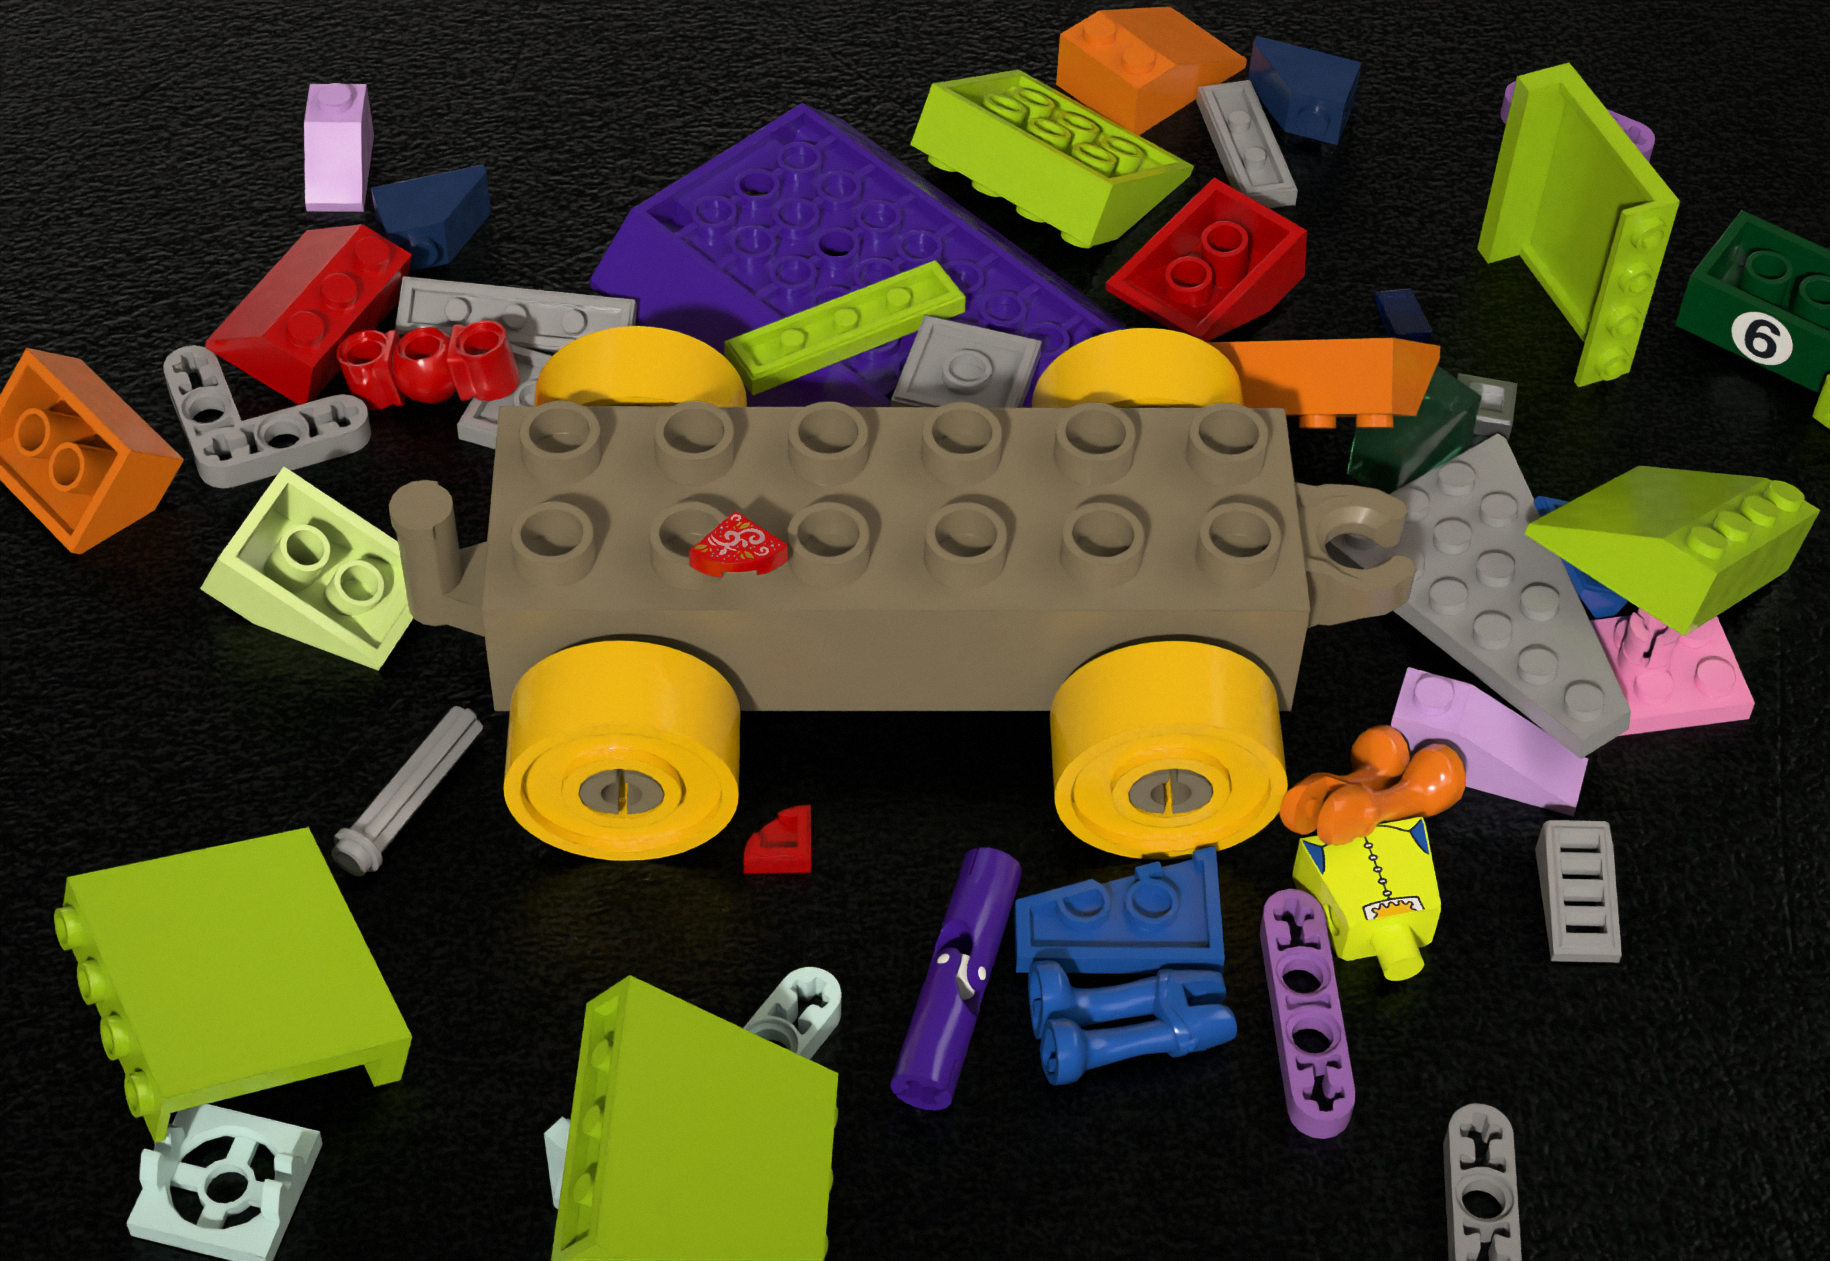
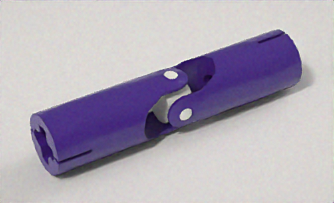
[891,848,1022,1110]

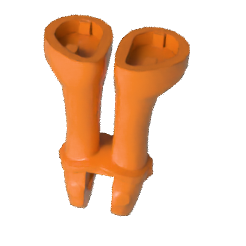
[1280,725,1466,846]

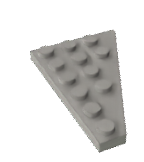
[1325,434,1631,759]

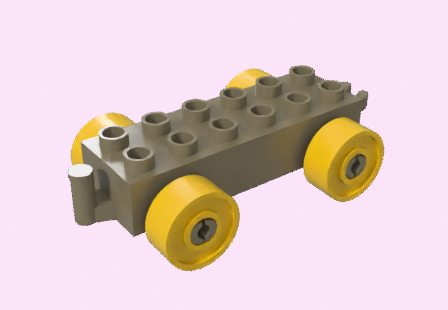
[389,326,1416,861]

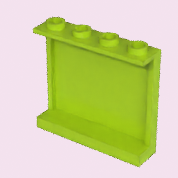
[1477,63,1680,387]
[54,827,412,1143]
[551,975,838,1261]

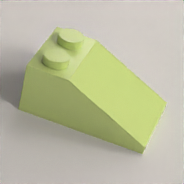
[200,466,413,671]

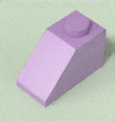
[304,83,374,212]

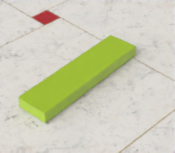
[724,260,966,395]

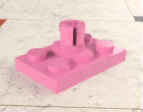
[1590,608,1755,736]

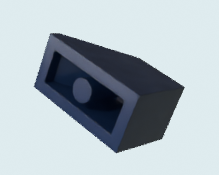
[1248,36,1362,145]
[371,164,491,272]

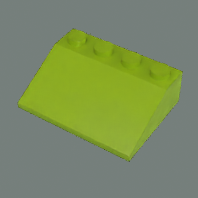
[911,70,1194,248]
[1524,466,1820,637]

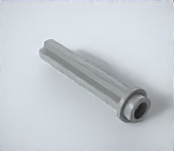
[331,706,483,876]

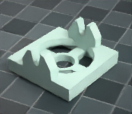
[126,1104,323,1261]

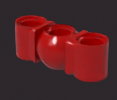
[337,320,521,410]

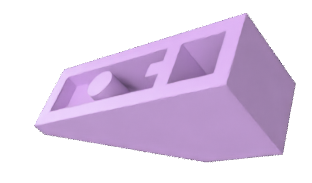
[1391,667,1588,816]

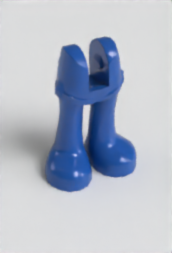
[1028,960,1237,1085]

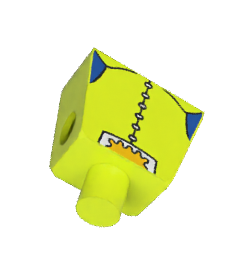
[1292,817,1441,981]

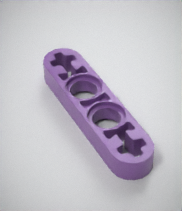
[1260,889,1355,1139]

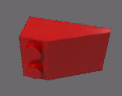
[1106,177,1307,342]

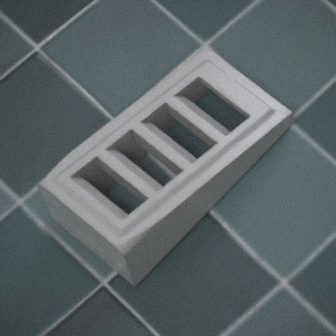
[1535,820,1622,963]

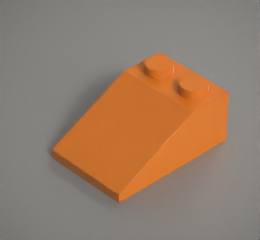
[1056,7,1247,135]

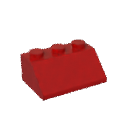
[205,224,412,405]

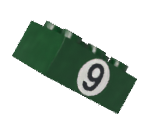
[1675,210,1830,394]

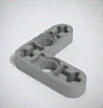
[163,345,371,488]

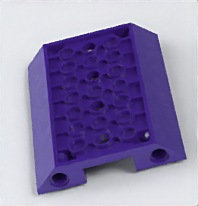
[590,103,1131,408]

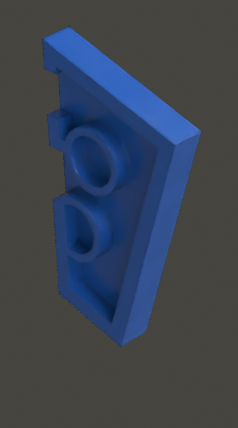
[1014,846,1225,974]

